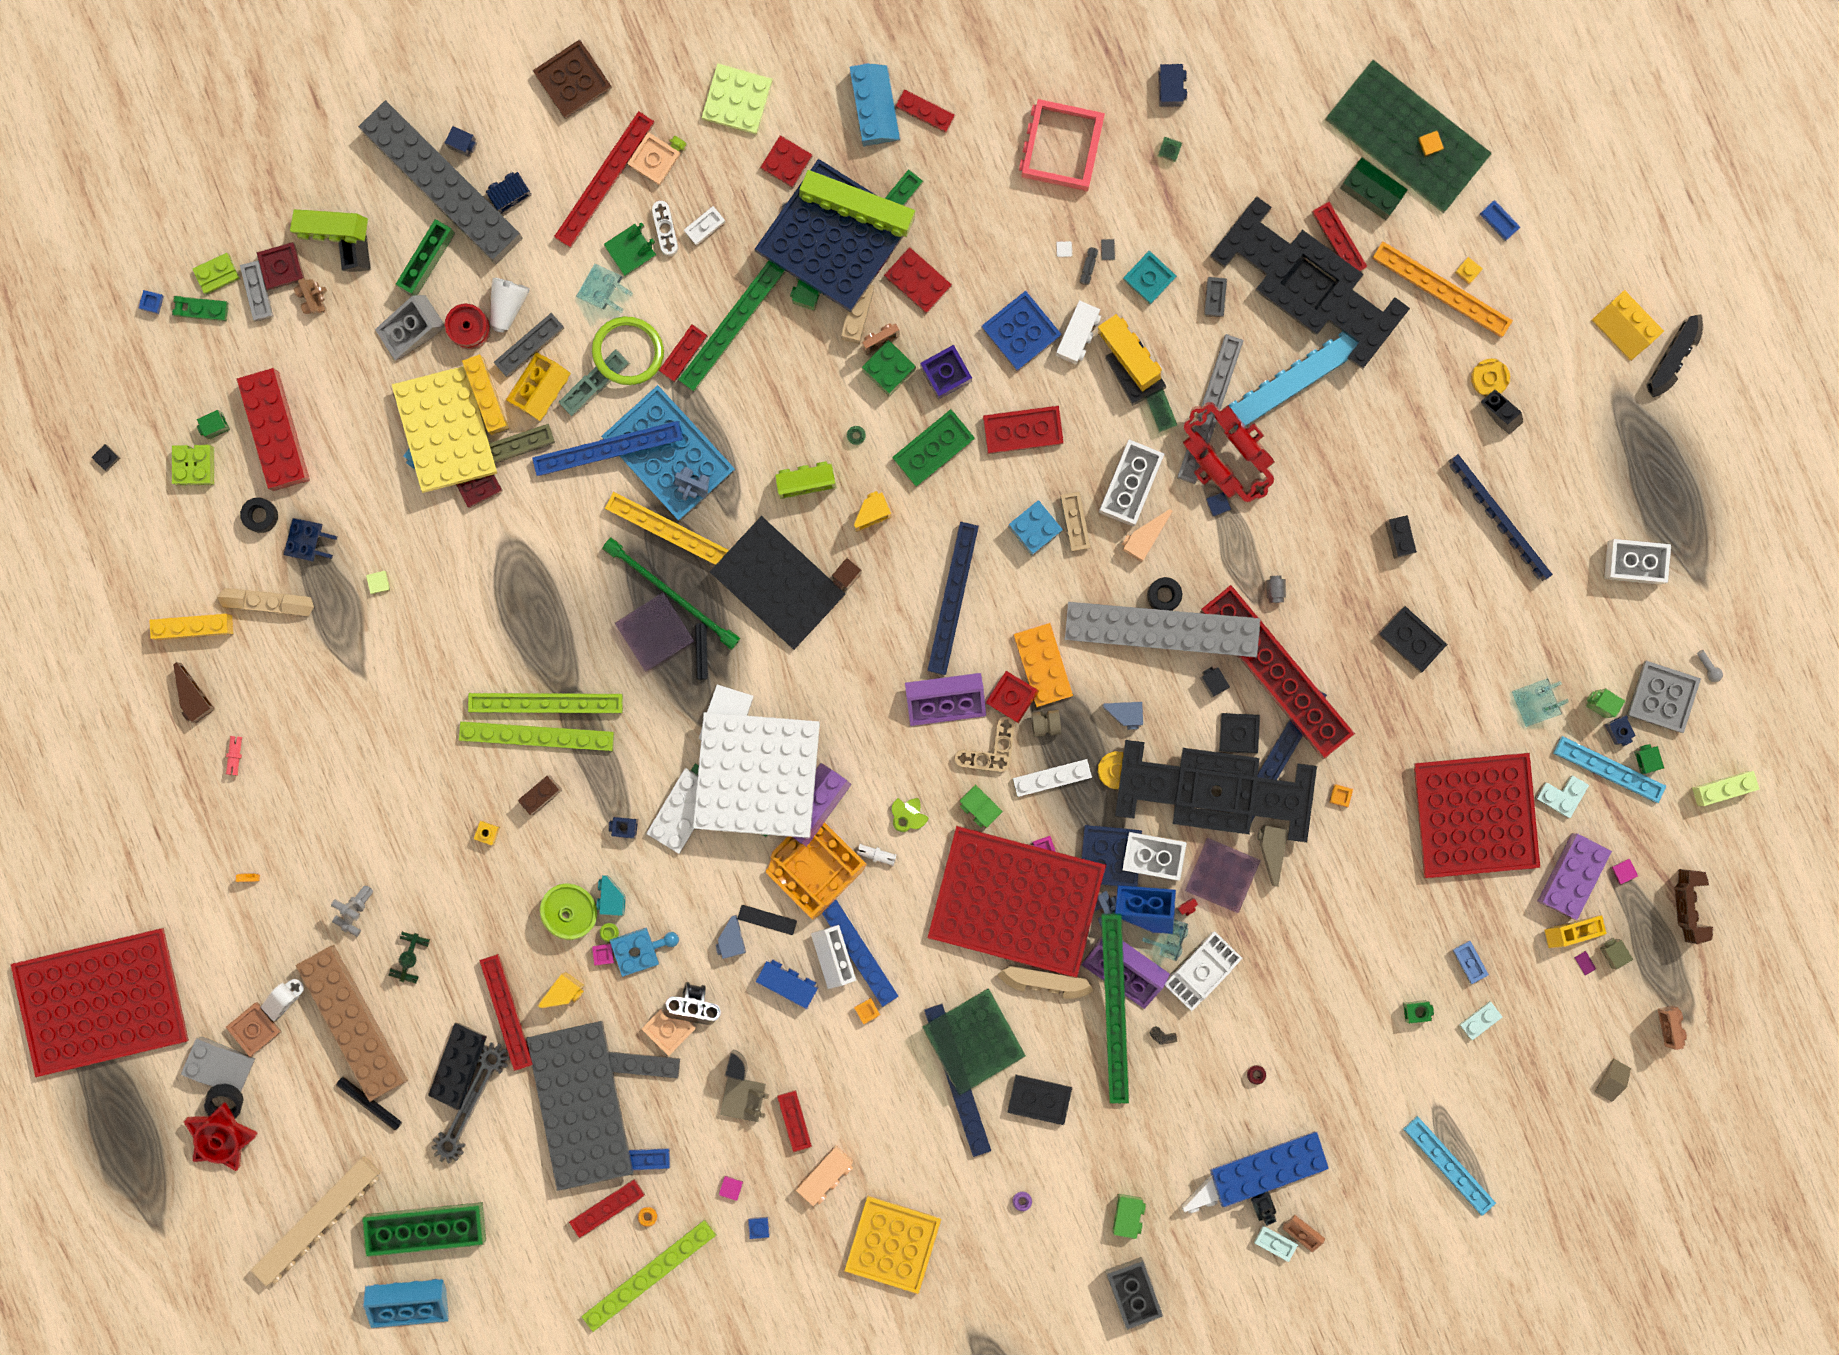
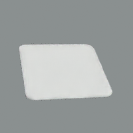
[1057,241,1072,257]

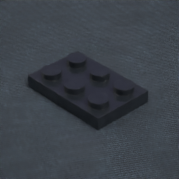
[1105,339,1166,406]
[1378,606,1448,673]
[1007,1074,1072,1125]

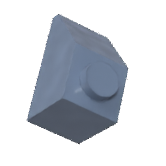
[1102,702,1143,730]
[716,915,746,959]

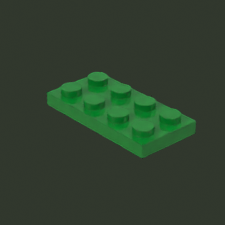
[892,409,975,487]

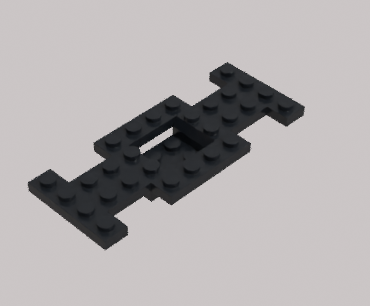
[1210,196,1410,370]

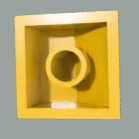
[854,491,891,532]
[538,972,584,1008]

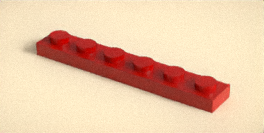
[479,954,533,1071]

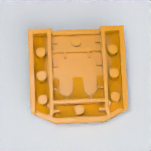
[765,822,867,919]

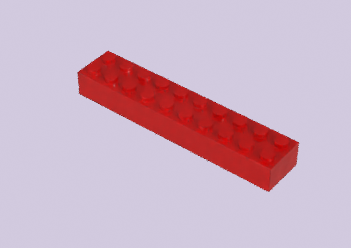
[1200,585,1355,759]

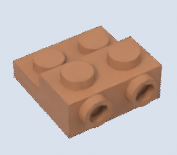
[1657,1006,1687,1050]

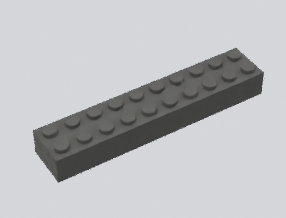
[358,100,523,265]

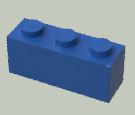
[756,959,818,1009]

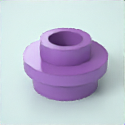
[1013,1191,1032,1211]

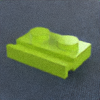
[192,253,240,295]

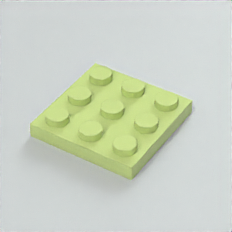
[702,63,773,135]

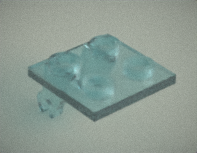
[576,264,633,313]
[1512,678,1569,727]
[1142,919,1188,961]

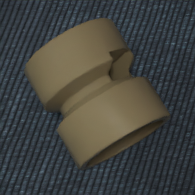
[1031,710,1061,737]

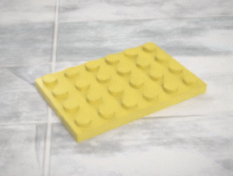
[391,366,497,493]

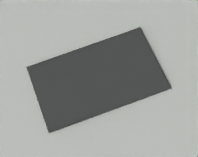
[1101,239,1115,260]

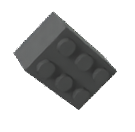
[1105,1257,1163,1330]

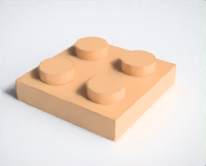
[627,132,681,186]
[642,1003,696,1056]

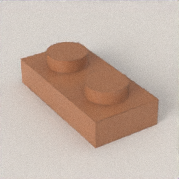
[1282,1215,1326,1252]

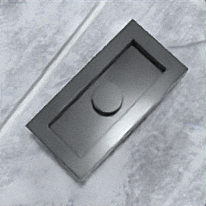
[1204,277,1227,318]

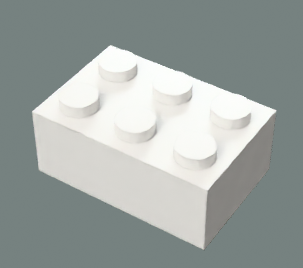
[1604,539,1671,585]

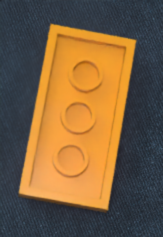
[1013,623,1073,707]

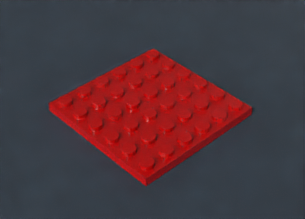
[1414,753,1540,878]

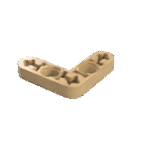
[954,717,1015,772]

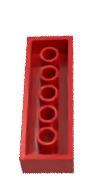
[237,368,310,491]

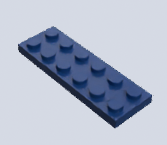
[1210,1131,1329,1207]

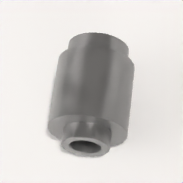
[1266,576,1286,603]

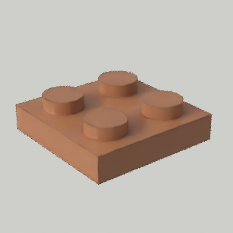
[862,323,900,355]
[226,1002,282,1057]

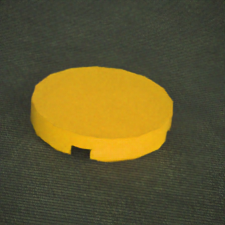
[1471,359,1510,396]
[1098,751,1123,789]

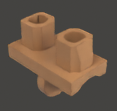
[294,278,327,314]

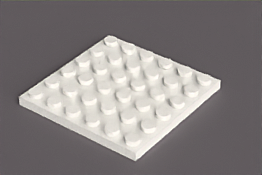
[693,712,820,838]

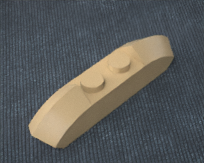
[217,588,314,616]
[997,965,1094,999]

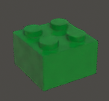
[862,340,916,397]

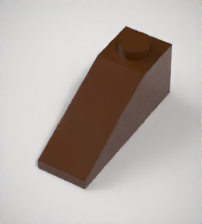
[173,662,215,723]

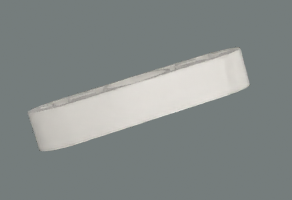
[652,201,678,256]

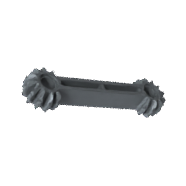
[432,1042,509,1163]

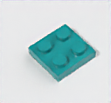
[1123,250,1177,305]

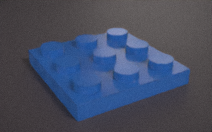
[981,290,1062,371]

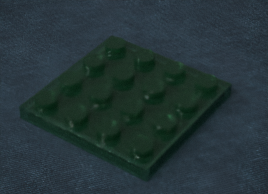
[922,988,1026,1095]

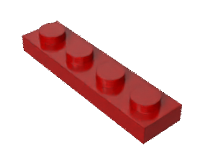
[1312,202,1368,271]
[569,1179,645,1238]

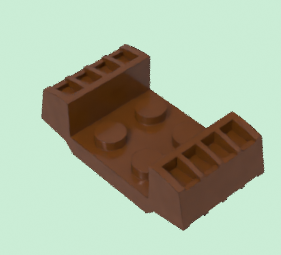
[1674,869,1713,944]

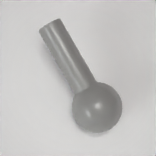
[1697,650,1723,682]

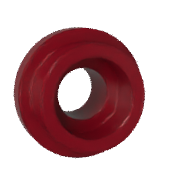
[1247,1065,1267,1085]

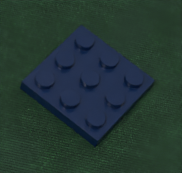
[1081,825,1142,887]

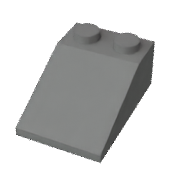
[375,295,445,361]
[181,1036,255,1092]

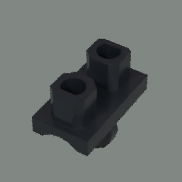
[1251,1192,1277,1226]

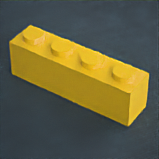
[1098,314,1162,392]
[462,354,509,435]
[149,614,234,640]

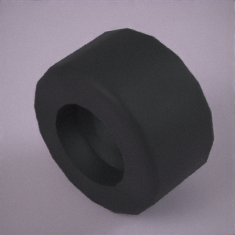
[240,497,278,533]
[1147,577,1183,611]

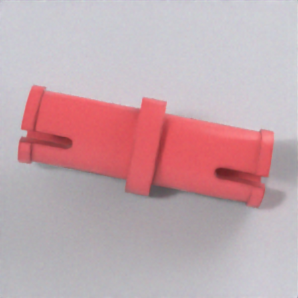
[225,736,243,776]

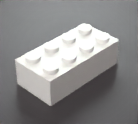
[1098,439,1164,527]

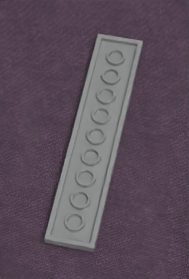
[1065,602,1261,657]

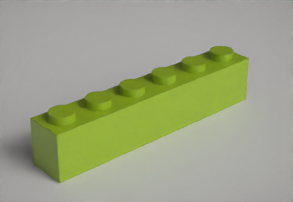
[799,170,915,237]

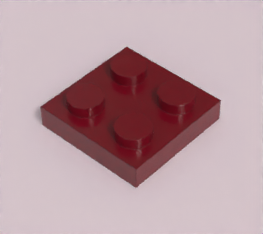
[256,242,304,290]

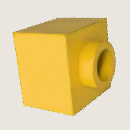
[474,821,500,845]

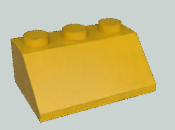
[1592,290,1664,361]
[506,352,571,421]

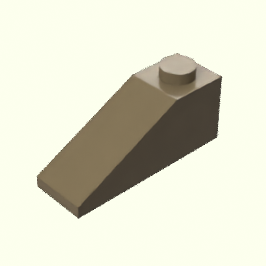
[1257,826,1288,887]

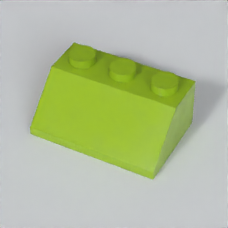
[775,461,836,499]

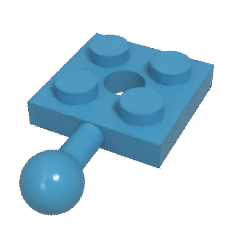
[610,927,679,977]

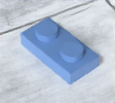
[1452,941,1489,984]

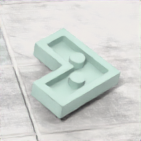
[1535,775,1589,818]

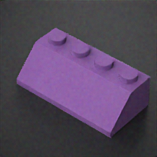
[905,673,986,726]
[793,763,852,847]
[1082,936,1170,1009]

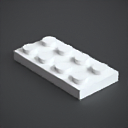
[646,768,698,854]

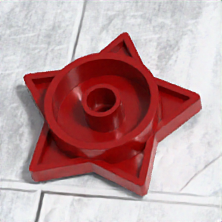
[184,1102,258,1171]

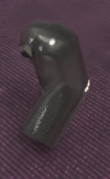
[1150,1026,1178,1045]

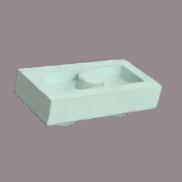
[1459,1001,1502,1040]
[1254,1225,1298,1262]

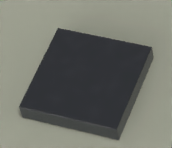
[1219,713,1260,753]

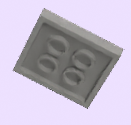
[1627,661,1701,733]

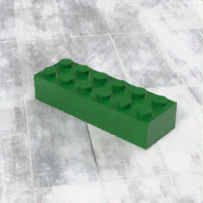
[362,1202,486,1257]

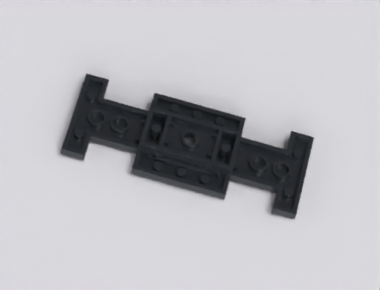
[1115,740,1317,843]

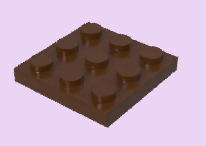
[532,39,612,119]

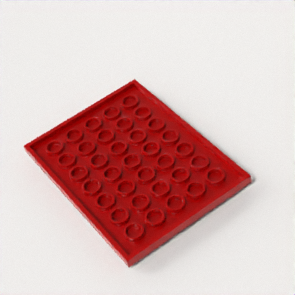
[927,826,1106,978]
[10,928,189,1078]

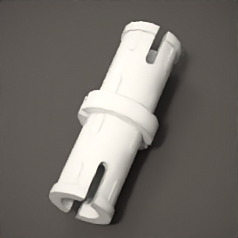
[857,844,897,866]

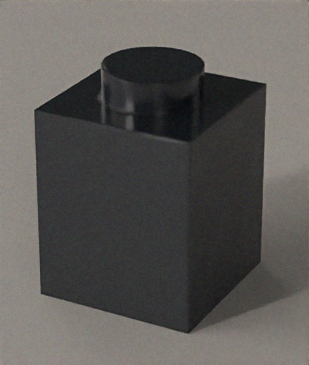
[1200,667,1230,698]

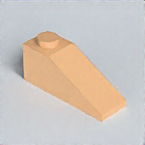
[1122,509,1173,562]

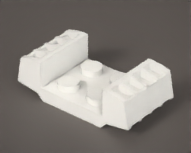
[1165,931,1242,1011]

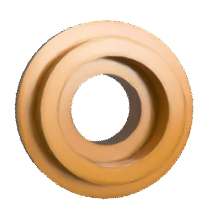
[638,1207,657,1227]

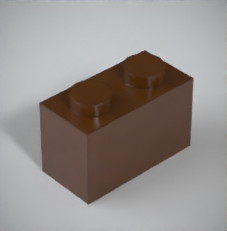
[832,558,862,591]
[517,775,562,815]

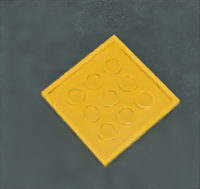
[845,1195,941,1294]

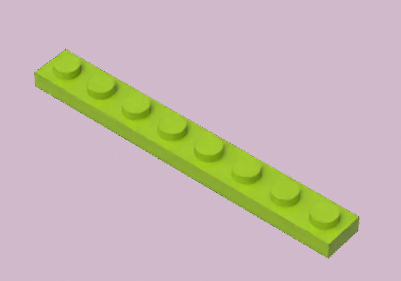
[468,693,623,713]
[459,721,614,751]
[581,1219,716,1332]

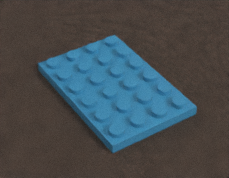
[601,385,735,521]

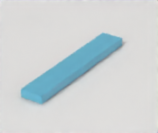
[1553,736,1666,803]
[1403,1116,1496,1216]

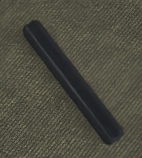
[336,1077,402,1131]

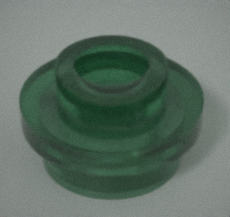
[847,426,866,445]

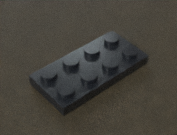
[428,1023,487,1110]

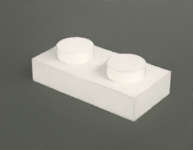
[684,206,726,246]

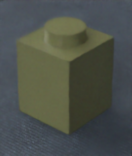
[1600,938,1633,969]

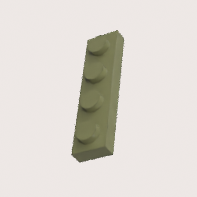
[489,424,555,463]

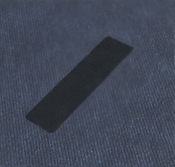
[738,905,797,935]

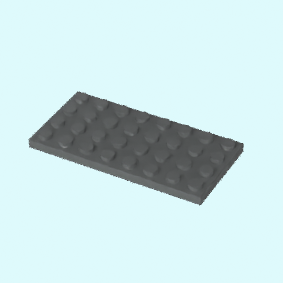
[527,1021,634,1191]

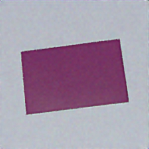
[1574,951,1596,976]

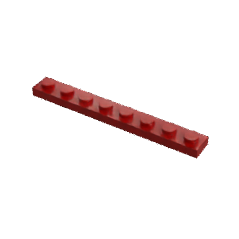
[554,111,655,248]

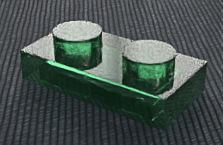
[1146,390,1177,433]

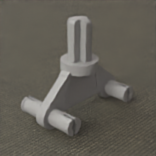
[331,886,373,937]

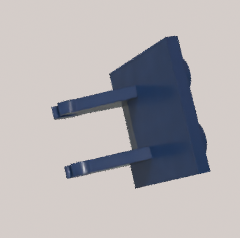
[283,518,338,561]

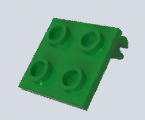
[604,223,656,276]

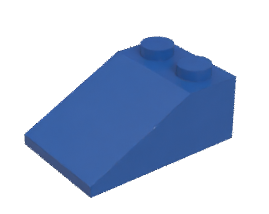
[1115,885,1176,934]

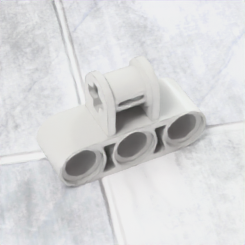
[261,979,304,1022]

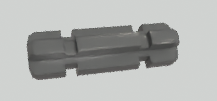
[1080,247,1098,285]

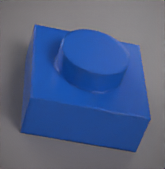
[139,290,164,314]
[748,1217,770,1239]

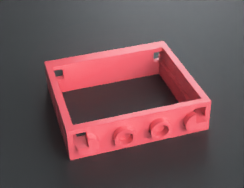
[1019,99,1105,191]

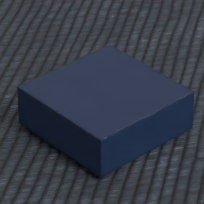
[1206,492,1231,517]

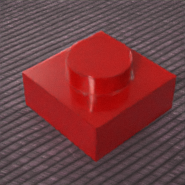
[1176,898,1198,916]

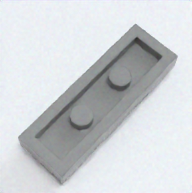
[240,261,273,321]

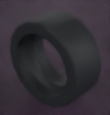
[204,1084,244,1119]

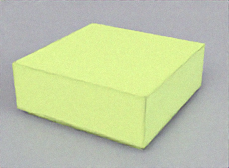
[366,571,390,594]

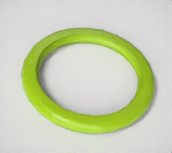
[592,316,664,385]

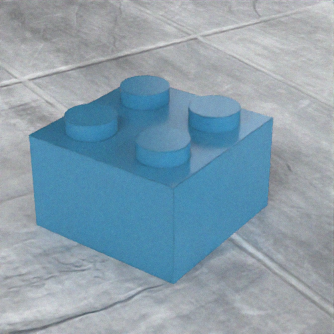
[1008,500,1063,556]

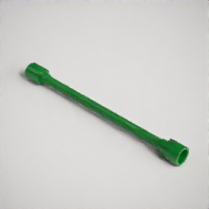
[602,537,741,650]

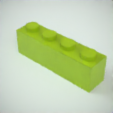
[290,209,368,243]

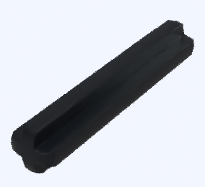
[695,623,708,680]

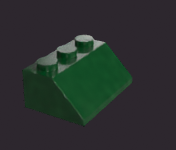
[1340,157,1408,221]

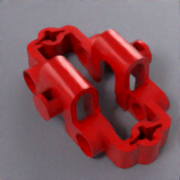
[1183,402,1275,502]

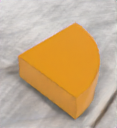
[236,874,260,882]

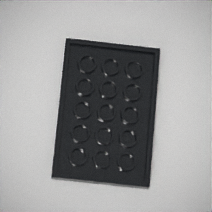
[710,515,846,650]

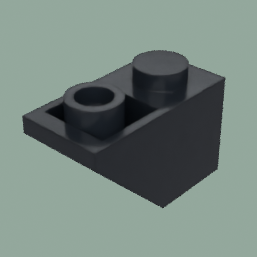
[1481,389,1523,435]

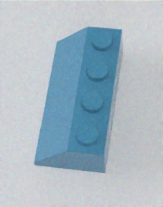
[850,63,900,146]
[363,1279,449,1328]

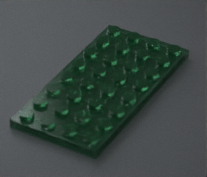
[1325,60,1492,213]

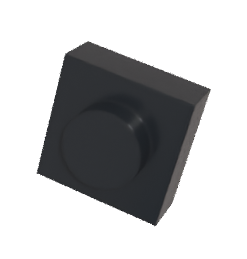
[91,444,120,471]

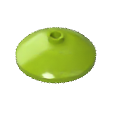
[540,884,597,940]

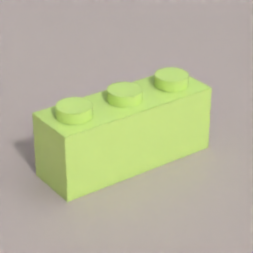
[1692,771,1760,806]

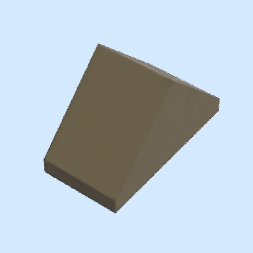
[1595,1058,1631,1102]

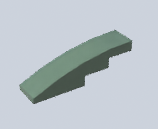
[559,349,630,416]

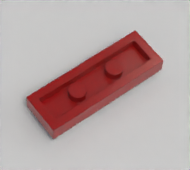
[896,89,955,133]
[659,324,708,382]
[777,1090,812,1152]

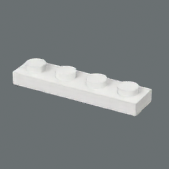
[1013,759,1092,797]

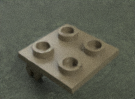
[720,1077,769,1122]

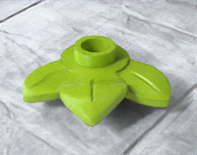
[892,798,928,832]

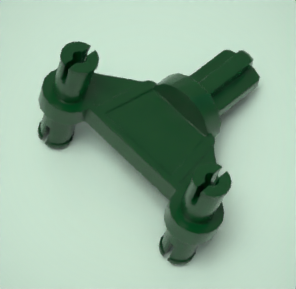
[388,931,430,984]

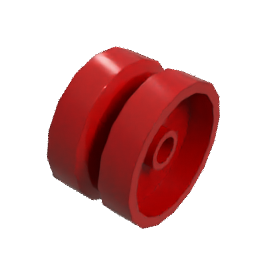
[444,303,491,350]

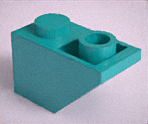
[597,875,626,916]

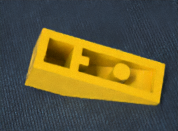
[1544,915,1607,948]

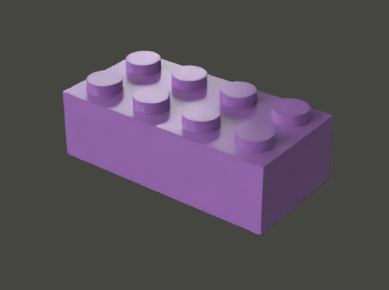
[1537,833,1612,920]

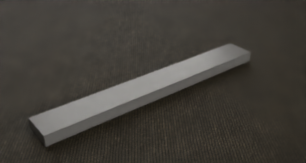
[1177,334,1244,484]

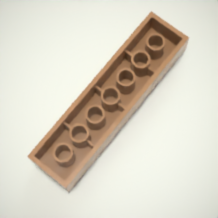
[295,945,408,1102]

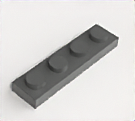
[494,313,564,377]
[609,1051,680,1078]

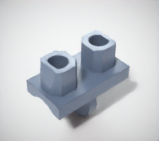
[674,467,710,501]
[1094,890,1117,927]

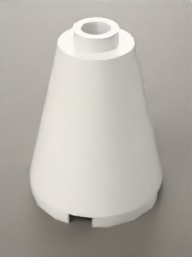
[490,278,530,333]

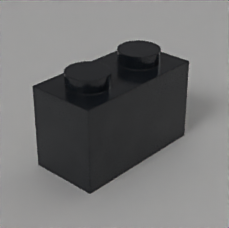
[1385,515,1417,559]

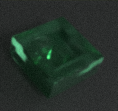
[1158,137,1182,162]

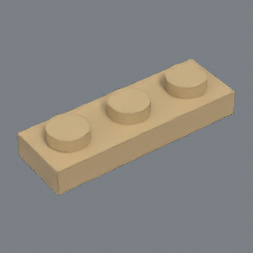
[1060,491,1091,552]

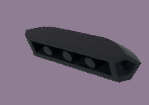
[1646,315,1703,397]

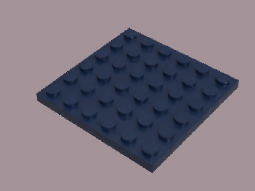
[755,159,914,312]

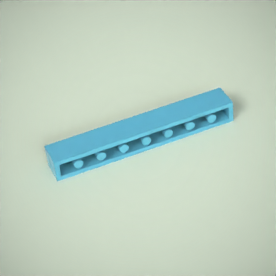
[1228,331,1358,430]

